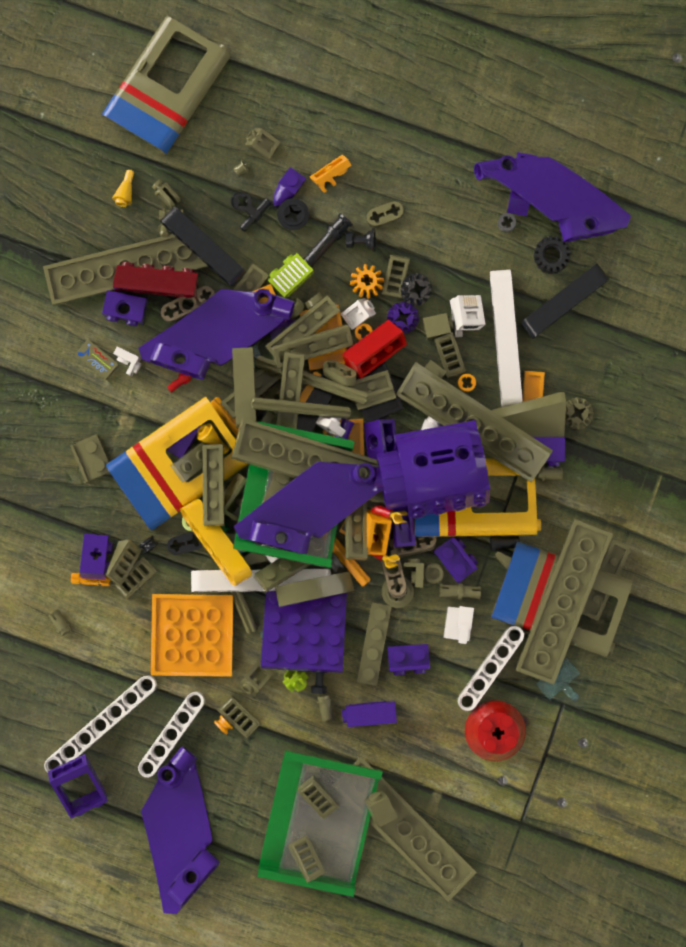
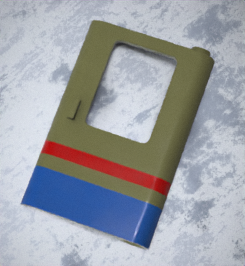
[101,16,231,155]
[491,541,633,657]

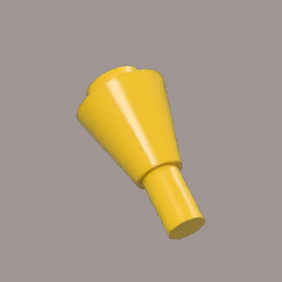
[112,170,134,207]
[197,424,230,454]

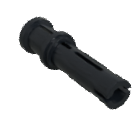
[303,213,353,268]

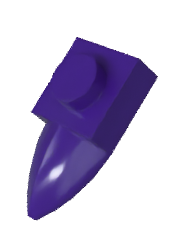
[273,167,306,206]

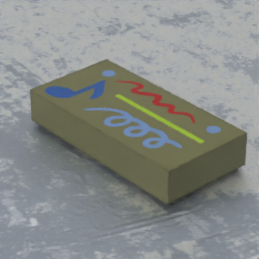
[75,339,119,380]

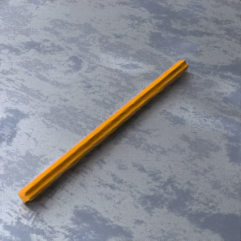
[210,397,371,586]

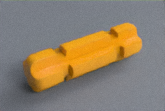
[71,573,111,586]

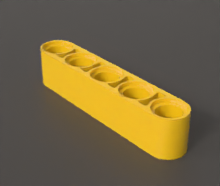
[180,499,252,586]

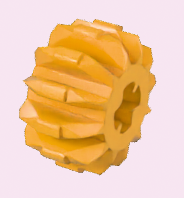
[350,264,384,299]

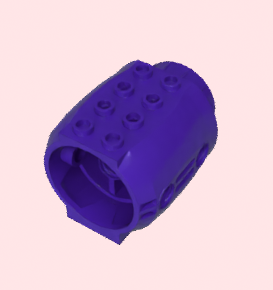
[377,420,490,518]

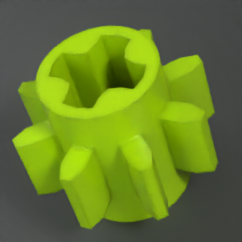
[282,670,309,693]

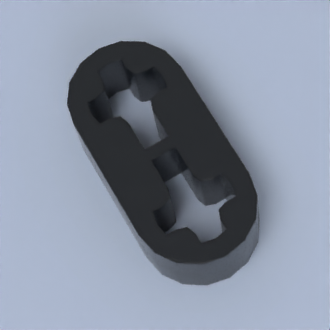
[167,532,203,555]

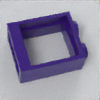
[342,700,397,727]
[48,754,108,819]

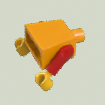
[367,506,408,568]

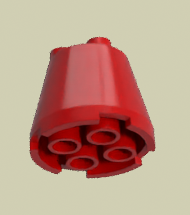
[465,700,526,762]

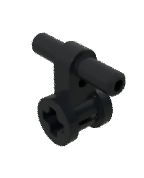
[230,192,271,232]

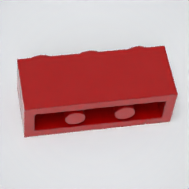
[342,320,407,379]

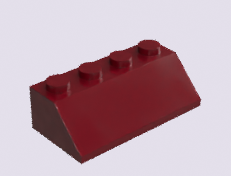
[113,262,199,299]

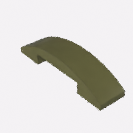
[275,571,355,607]

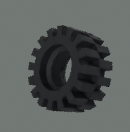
[533,236,571,274]

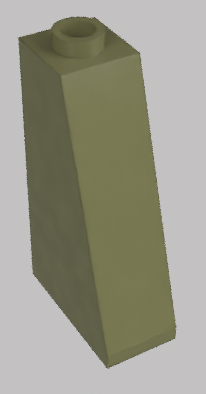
[232,347,257,429]
[491,392,566,437]

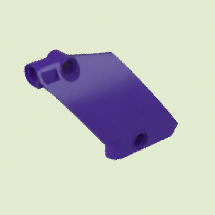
[474,155,631,242]
[138,289,295,380]
[234,462,384,555]
[141,746,220,914]

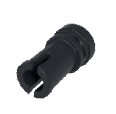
[490,536,520,552]

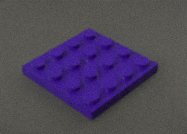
[261,591,347,673]

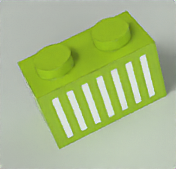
[268,253,314,299]

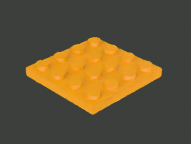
[151,594,233,676]

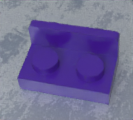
[433,536,478,584]
[388,644,430,675]

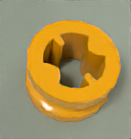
[355,323,373,341]
[458,374,476,392]
[214,715,234,735]

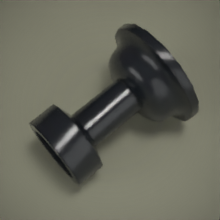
[346,228,376,252]
[311,671,328,694]

